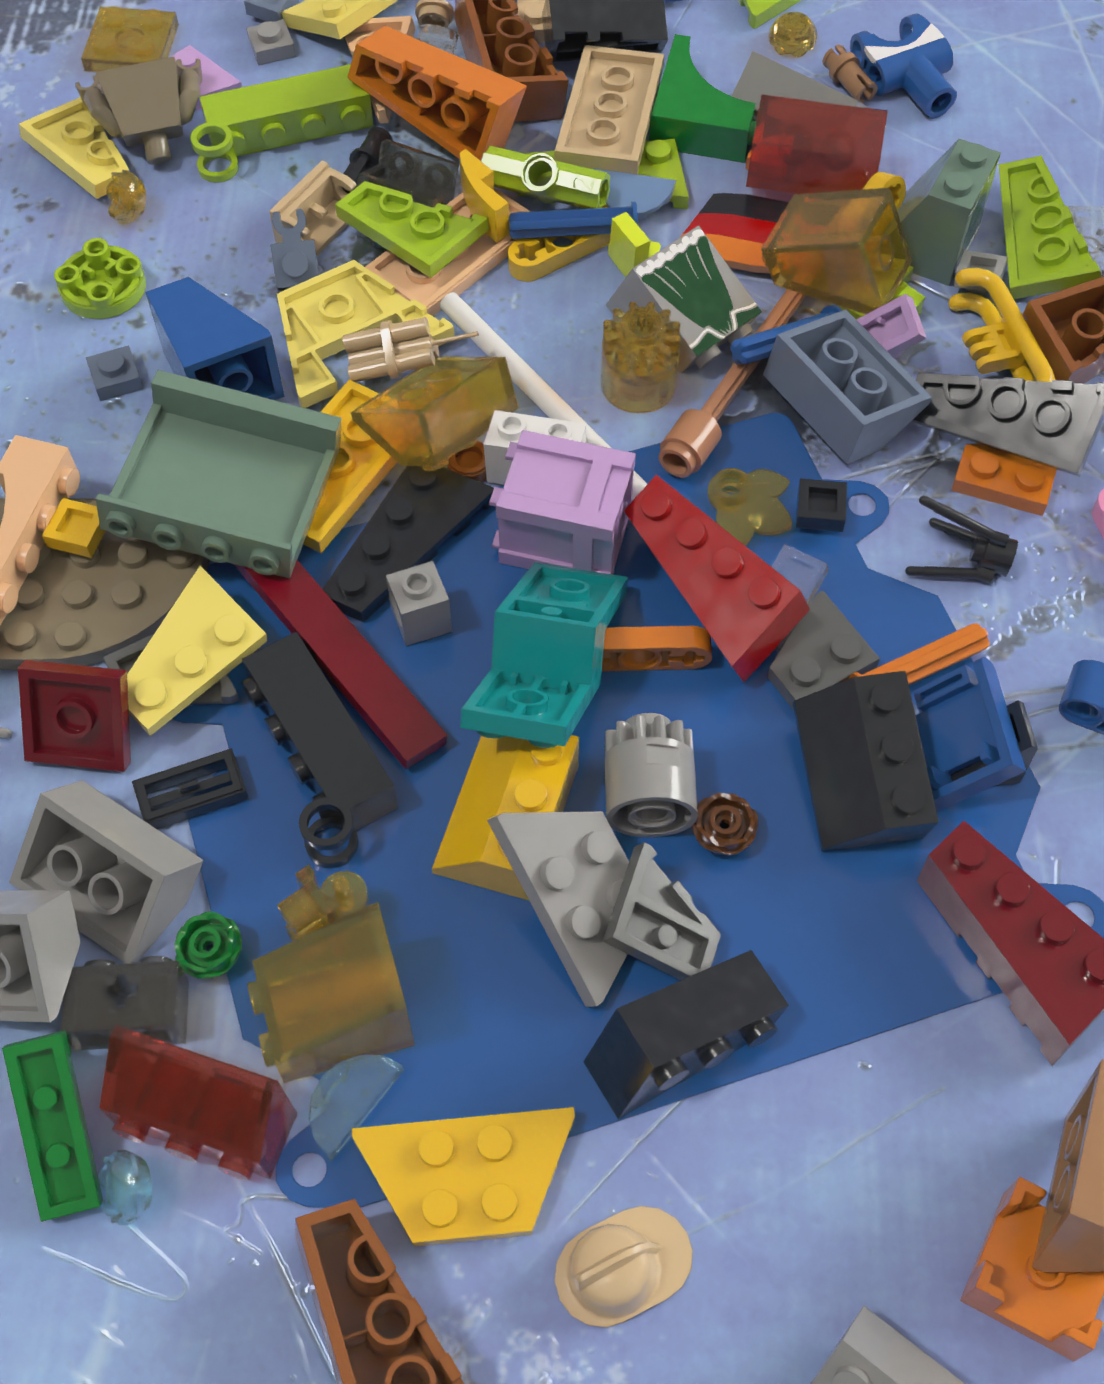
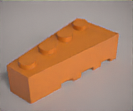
[347,26,527,161]

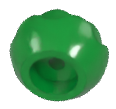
[174,911,242,979]

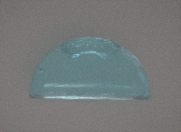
[308,1055,404,1161]

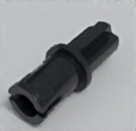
[342,126,393,194]

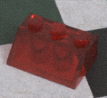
[746,94,888,202]
[99,1025,298,1181]

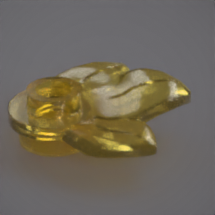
[707,468,792,545]

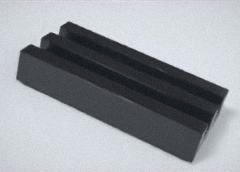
[132,748,249,830]

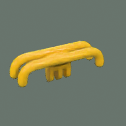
[948,268,1055,382]

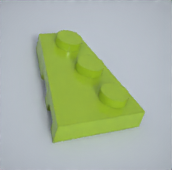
[335,181,489,278]

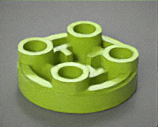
[54,238,146,319]

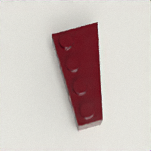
[917,821,1104,1066]

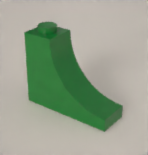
[649,34,761,163]

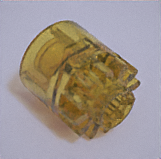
[600,302,681,413]

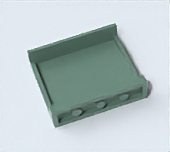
[96,370,341,579]

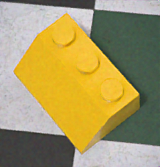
[432,735,579,901]

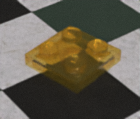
[81,6,179,72]

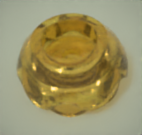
[769,12,818,57]
[106,169,146,224]

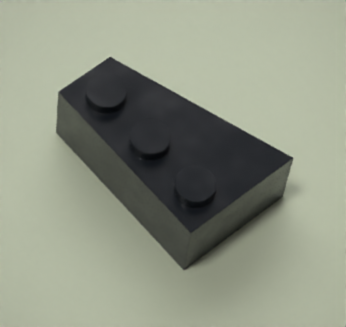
[542,0,668,62]
[583,950,789,1119]

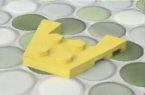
[277,260,455,408]

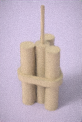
[343,317,479,382]

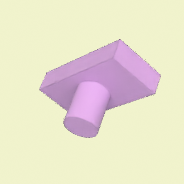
[856,294,926,359]

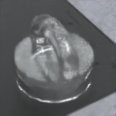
[418,24,459,54]

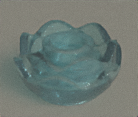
[99,1150,152,1225]

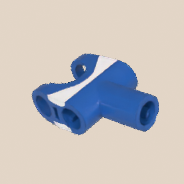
[850,14,957,118]

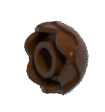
[692,793,758,856]

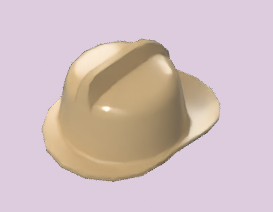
[555,1206,693,1328]

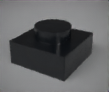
[796,478,847,532]

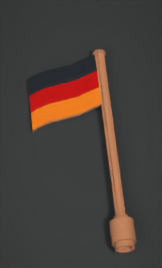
[659,193,855,478]

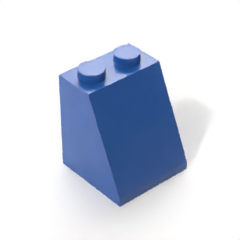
[145,277,285,400]

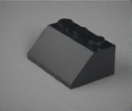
[793,671,939,852]

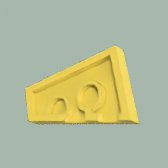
[19,97,130,199]
[127,566,267,736]

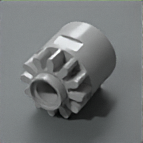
[604,713,698,837]

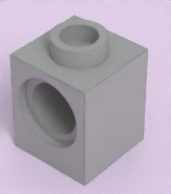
[386,561,452,646]

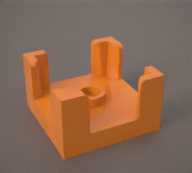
[960,1177,1104,1361]

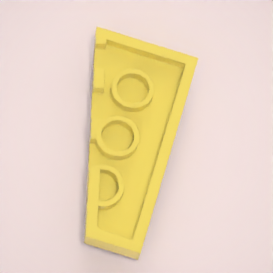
[281,0,398,39]

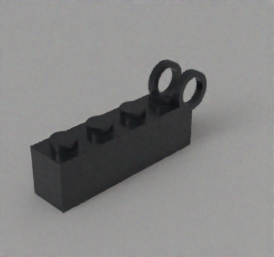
[241,632,398,868]

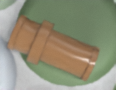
[822,45,878,104]

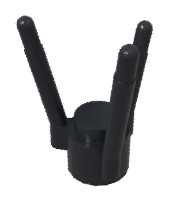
[905,495,1018,584]

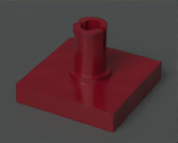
[18,660,131,772]

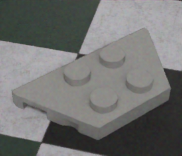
[487,811,629,1007]

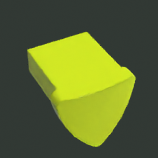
[608,212,661,277]

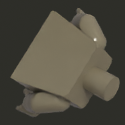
[75,57,203,165]

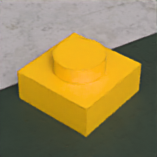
[42,498,106,558]

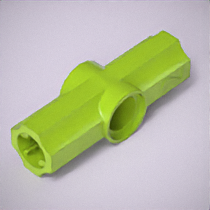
[481,146,611,209]

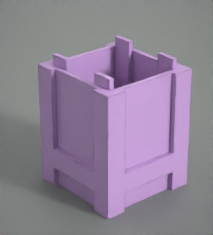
[489,430,636,574]

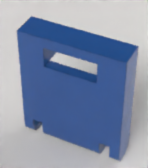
[912,657,1026,812]

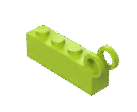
[190,64,374,183]

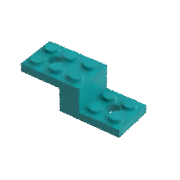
[460,562,628,748]

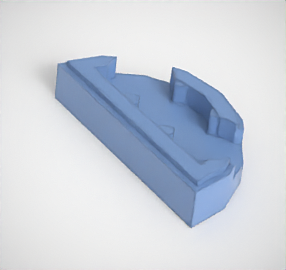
[593,168,676,219]

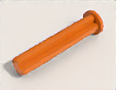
[849,623,990,685]

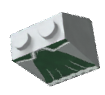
[606,226,762,373]

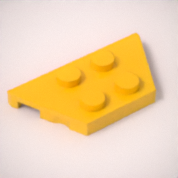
[352,1107,575,1247]

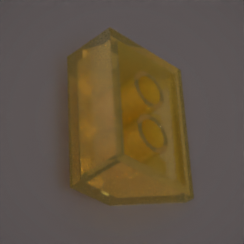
[350,357,519,471]

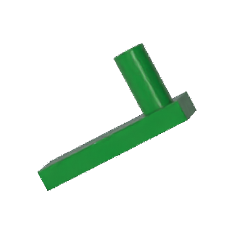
[2,1030,103,1222]

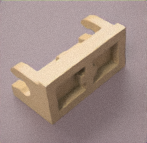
[269,160,356,256]

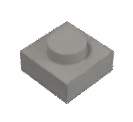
[246,19,296,66]
[954,250,1008,294]

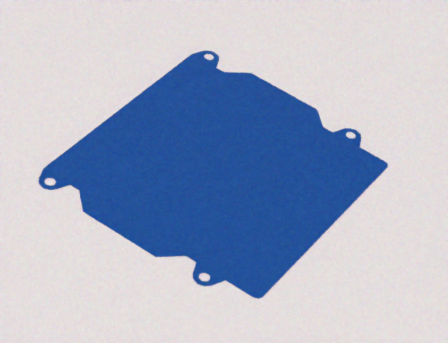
[172,413,1104,1208]

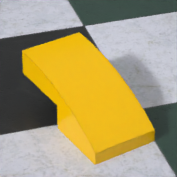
[459,149,510,243]

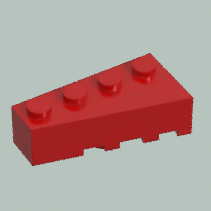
[624,475,810,683]

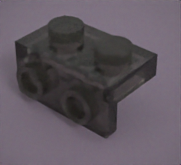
[357,139,459,208]

